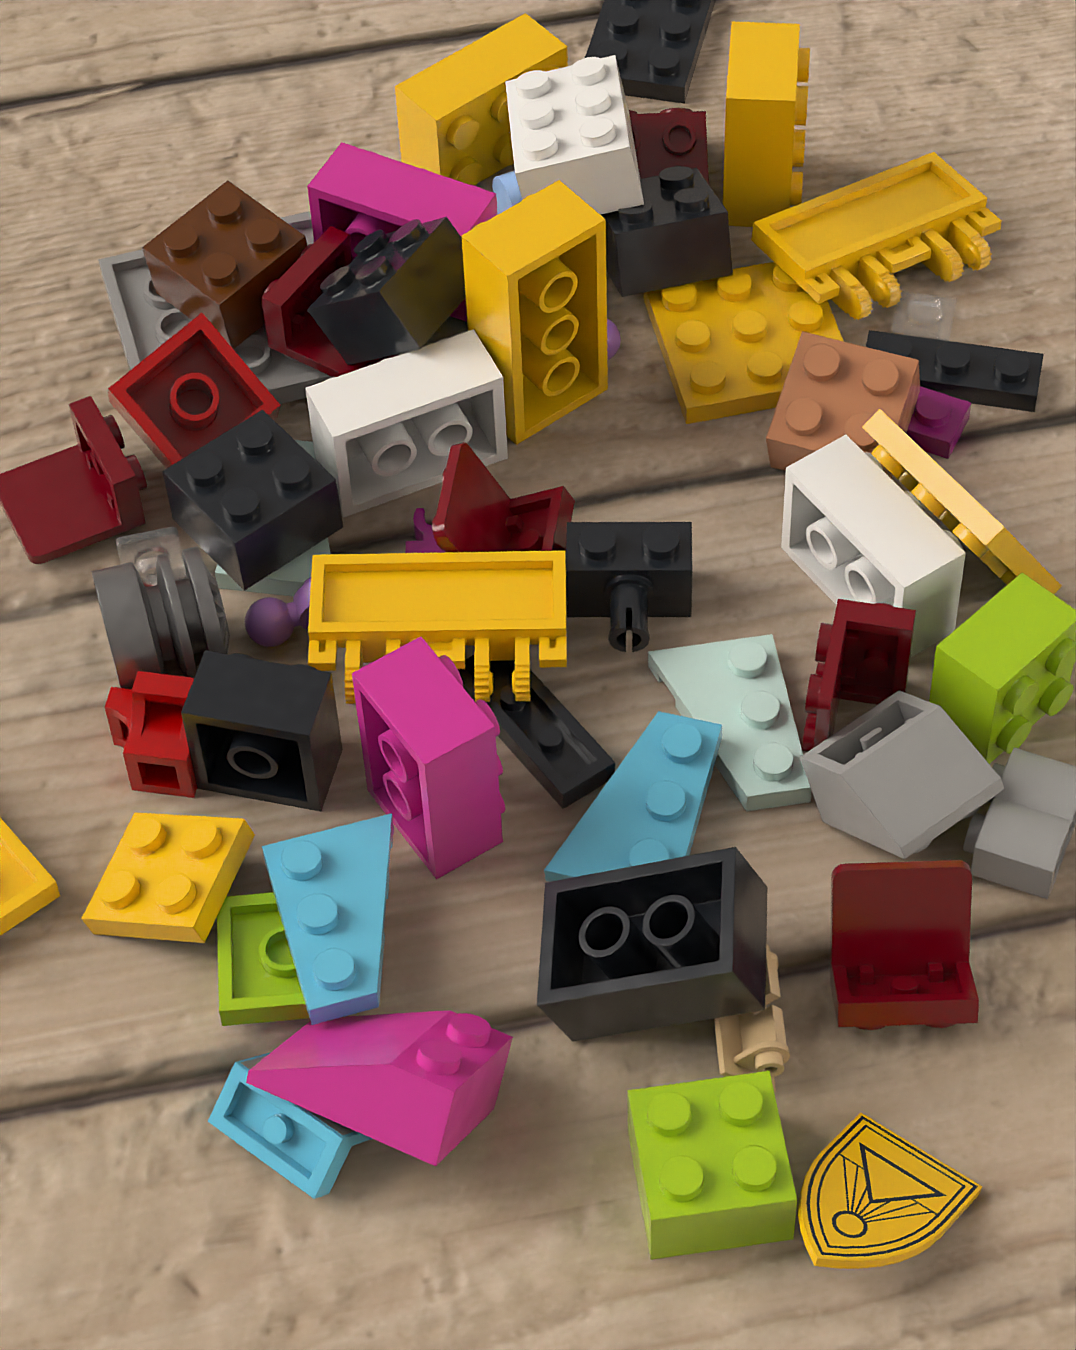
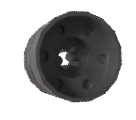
[91,546,230,689]

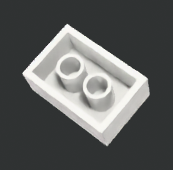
[505,55,644,215]
[305,329,508,518]
[781,435,966,657]

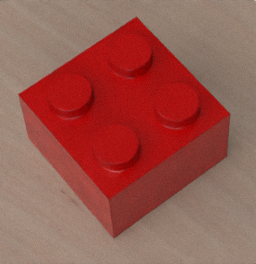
[108,313,281,469]

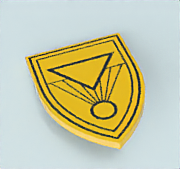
[798,1112,982,1269]

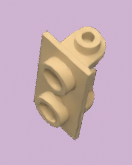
[714,944,790,1093]

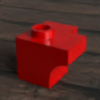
[105,671,197,798]

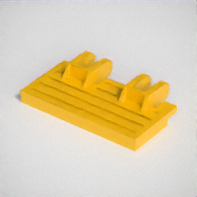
[751,152,1002,320]
[308,551,567,704]

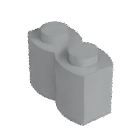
[963,747,1076,899]

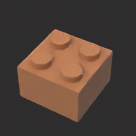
[766,331,920,479]

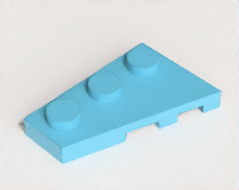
[544,711,722,882]
[262,813,394,1025]

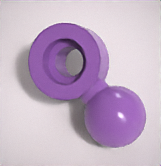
[245,577,311,647]

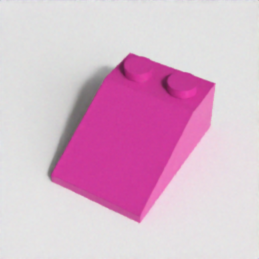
[246,1010,513,1166]

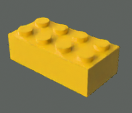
[461,180,608,445]

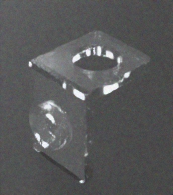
[116,527,187,588]

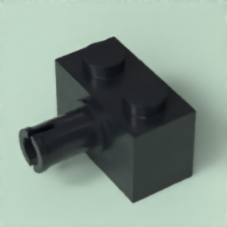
[566,522,692,652]

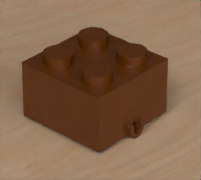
[142,180,307,349]

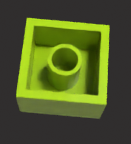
[929,573,1076,764]
[627,1071,797,1260]

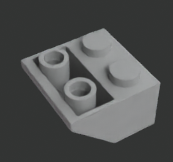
[800,691,1004,859]

